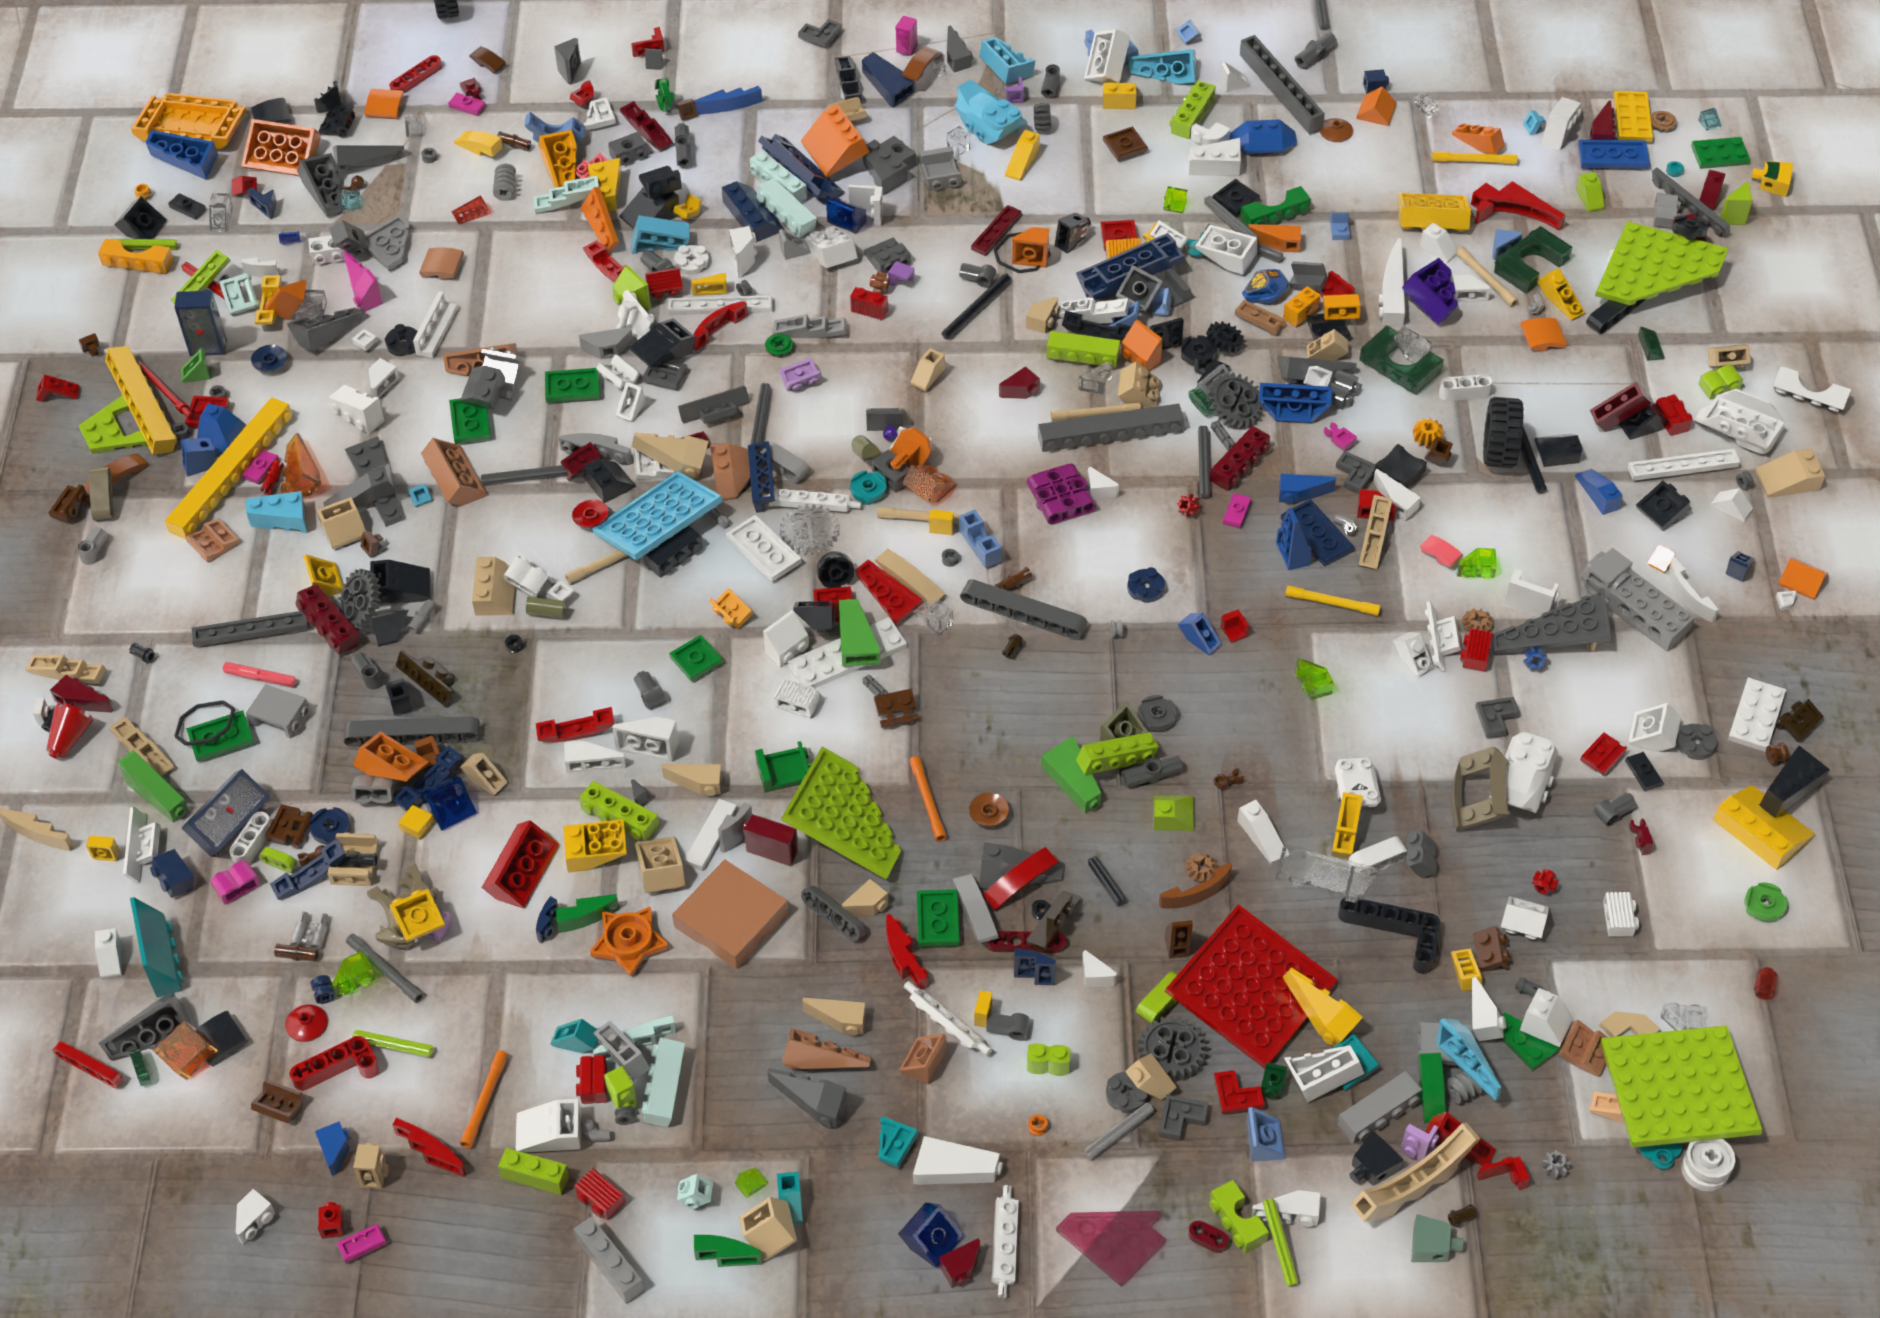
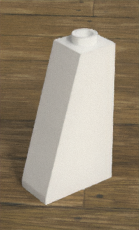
[913,1136,1003,1185]

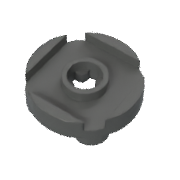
[1137,695,1177,732]
[1676,724,1717,760]
[1106,1072,1148,1113]

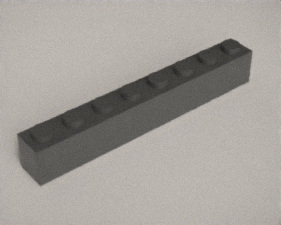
[1240,35,1325,133]
[1038,403,1184,452]

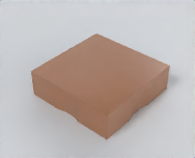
[672,859,789,969]

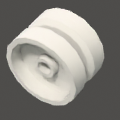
[1681,1139,1735,1192]

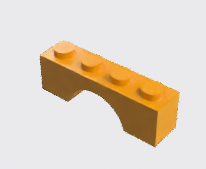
[98,239,174,274]

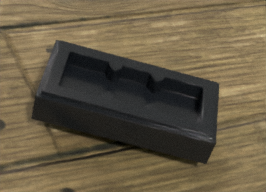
[168,193,206,219]
[1625,752,1663,792]

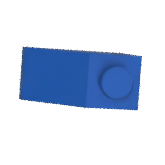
[1178,612,1222,655]
[315,1121,351,1176]

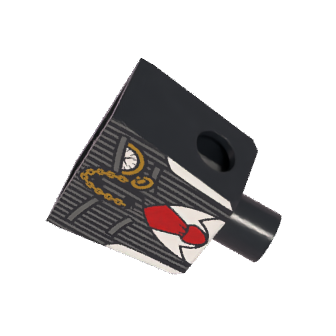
[1054,213,1091,254]

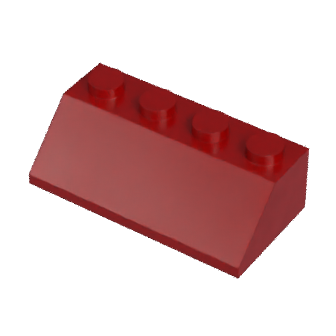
[481,820,559,908]

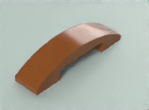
[902,46,943,82]
[84,454,149,505]
[1159,862,1232,909]

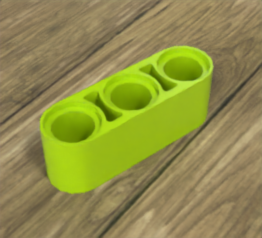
[1136,970,1178,1025]

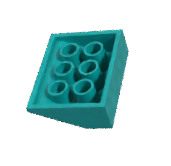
[130,897,183,998]

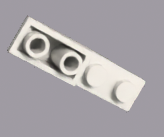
[1058,298,1130,323]

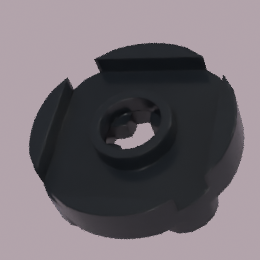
[1672,216,1709,240]
[384,324,418,356]
[1181,335,1217,368]

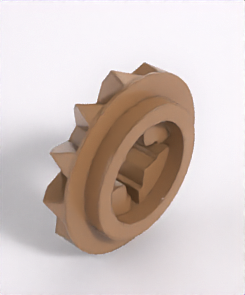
[1650,111,1677,132]
[1462,608,1493,631]
[1185,852,1218,882]

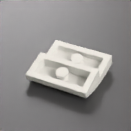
[633,448,675,480]

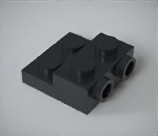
[1636,481,1691,530]

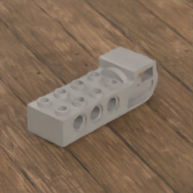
[1581,548,1695,652]

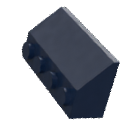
[721,181,784,242]

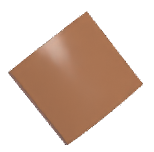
[419,247,464,280]
[186,518,240,562]
[1558,1020,1607,1077]

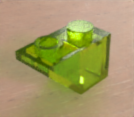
[1457,548,1497,578]
[1295,659,1334,700]
[332,950,376,997]

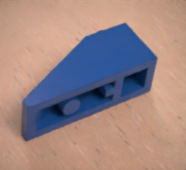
[1575,469,1623,515]
[1279,473,1336,503]

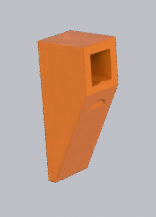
[1452,123,1505,154]
[1249,224,1301,252]

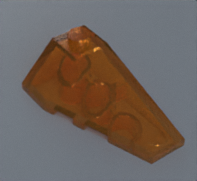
[281,433,321,497]

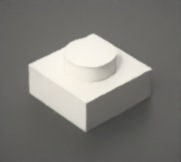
[352,329,378,351]
[33,698,50,725]

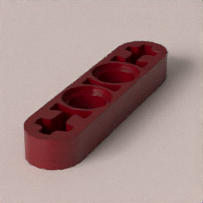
[986,931,1066,953]

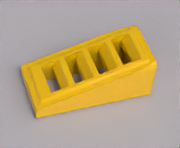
[691,273,727,295]
[1450,948,1482,991]

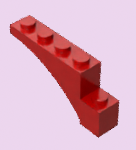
[1471,181,1566,231]

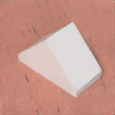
[1221,62,1250,92]
[616,382,646,421]
[1087,467,1119,500]
[1710,488,1753,522]
[1082,950,1117,988]

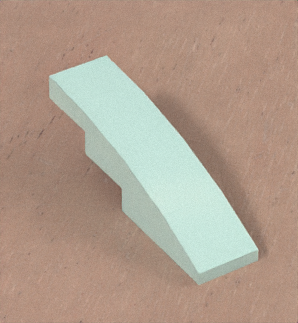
[533,176,599,213]
[593,1015,676,1062]

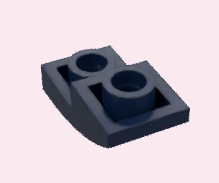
[536,896,559,944]

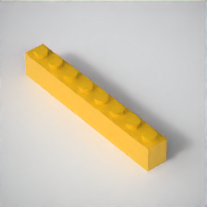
[105,346,177,455]

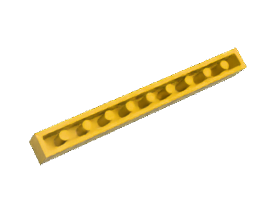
[165,397,292,540]

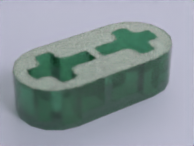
[1188,387,1215,417]
[129,1048,151,1086]

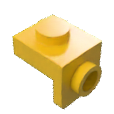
[673,194,702,219]

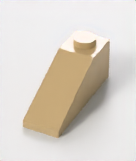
[662,764,722,796]
[802,997,866,1036]

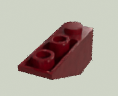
[1590,100,1616,140]
[50,675,113,713]

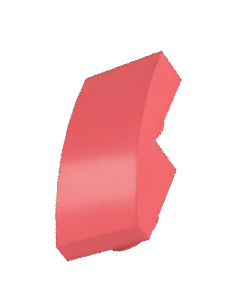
[575,153,607,179]
[1420,535,1463,568]

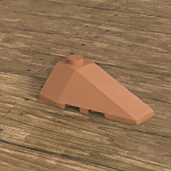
[443,343,518,376]
[782,1027,871,1069]

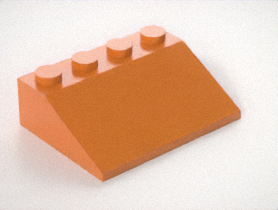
[801,104,869,178]
[241,119,321,176]

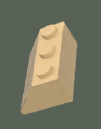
[472,557,515,615]

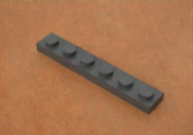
[1652,167,1730,238]
[192,611,308,647]

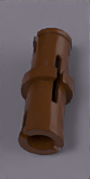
[497,131,531,151]
[995,567,1032,591]
[274,944,319,961]

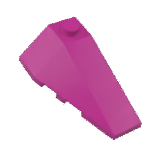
[343,251,382,312]

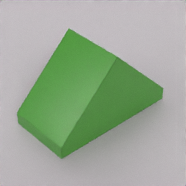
[181,348,210,383]

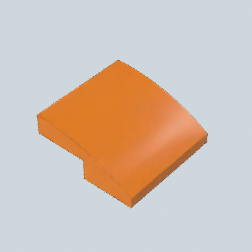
[364,89,404,119]
[1520,318,1567,351]

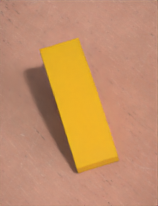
[454,131,503,157]
[1331,792,1363,859]

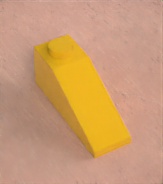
[1005,130,1040,181]

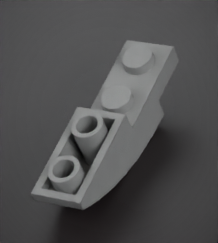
[559,433,632,465]

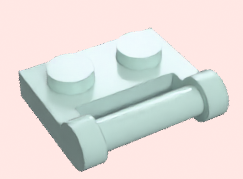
[219,273,260,315]

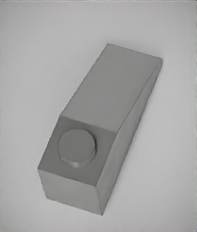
[593,1021,650,1082]

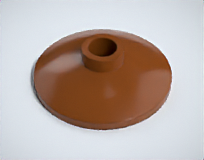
[1320,118,1353,142]
[969,792,1009,827]

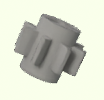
[1541,1150,1570,1179]

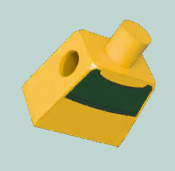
[1751,161,1793,197]

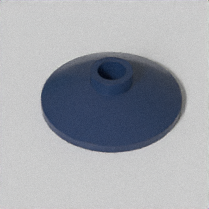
[251,345,287,372]

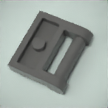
[642,362,688,390]

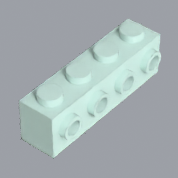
[750,151,807,203]
[756,178,817,237]
[641,1037,685,1128]

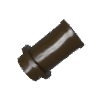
[1002,634,1023,659]
[1447,1204,1477,1227]

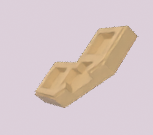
[1599,1011,1660,1037]

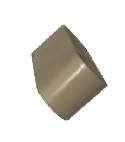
[89,467,113,520]

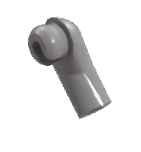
[1528,293,1545,314]
[1334,514,1356,535]
[581,1119,611,1141]

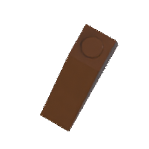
[1165,920,1193,959]

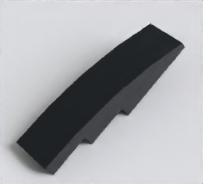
[834,56,862,100]

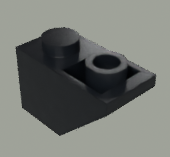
[385,678,413,715]

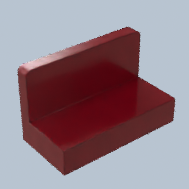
[560,442,601,481]

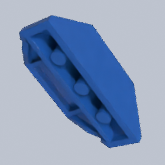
[1230,119,1297,154]
[1259,383,1332,423]

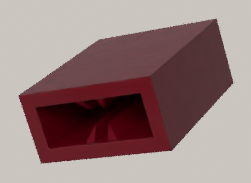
[743,814,799,866]

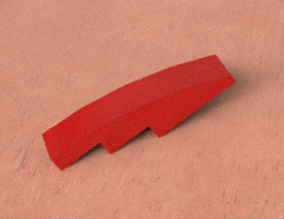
[392,1117,466,1177]

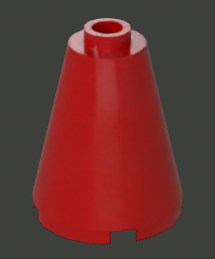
[46,703,93,759]

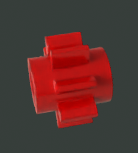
[1177,494,1201,517]
[1532,869,1559,894]

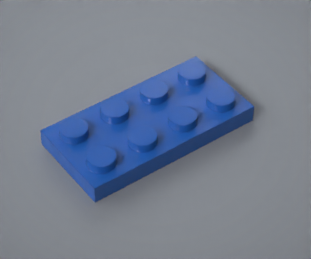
[1578,140,1650,169]

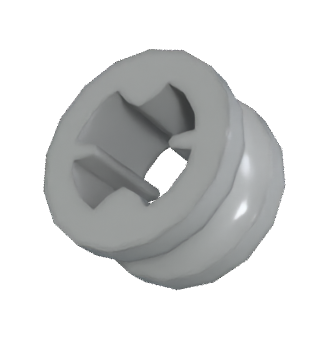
[1111,620,1123,637]

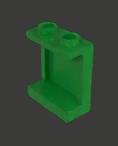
[755,741,811,793]

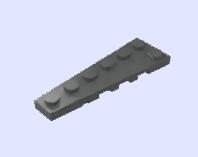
[345,436,403,527]

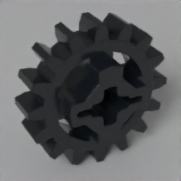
[1206,321,1244,353]

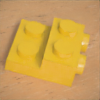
[390,889,445,943]

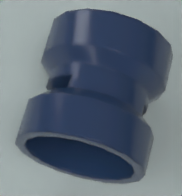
[310,975,336,1004]

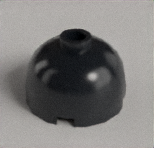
[817,551,855,588]

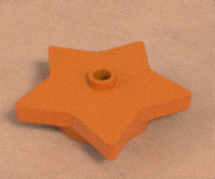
[590,907,668,976]

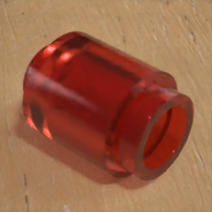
[1754,967,1778,1000]

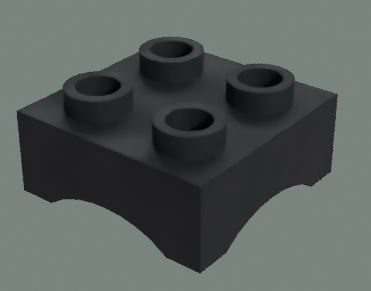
[1374,444,1427,488]

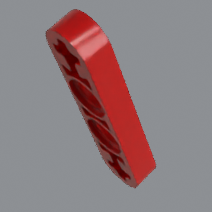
[389,55,442,93]
[52,1041,124,1088]

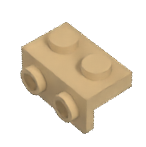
[828,97,867,122]

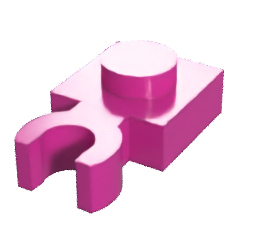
[1324,422,1357,451]

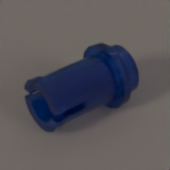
[278,231,301,245]

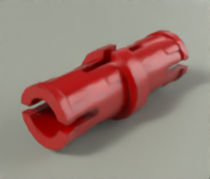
[260,460,284,495]

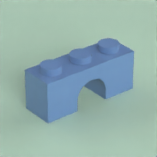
[959,510,1002,568]

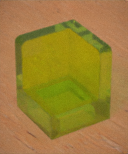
[1163,186,1188,213]

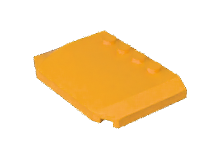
[131,93,247,149]

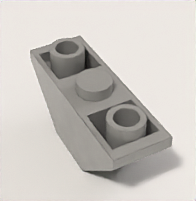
[579,327,633,359]

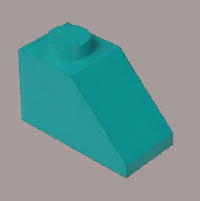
[550,1019,598,1053]

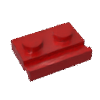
[1580,732,1627,776]

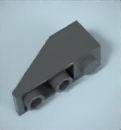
[947,25,973,73]

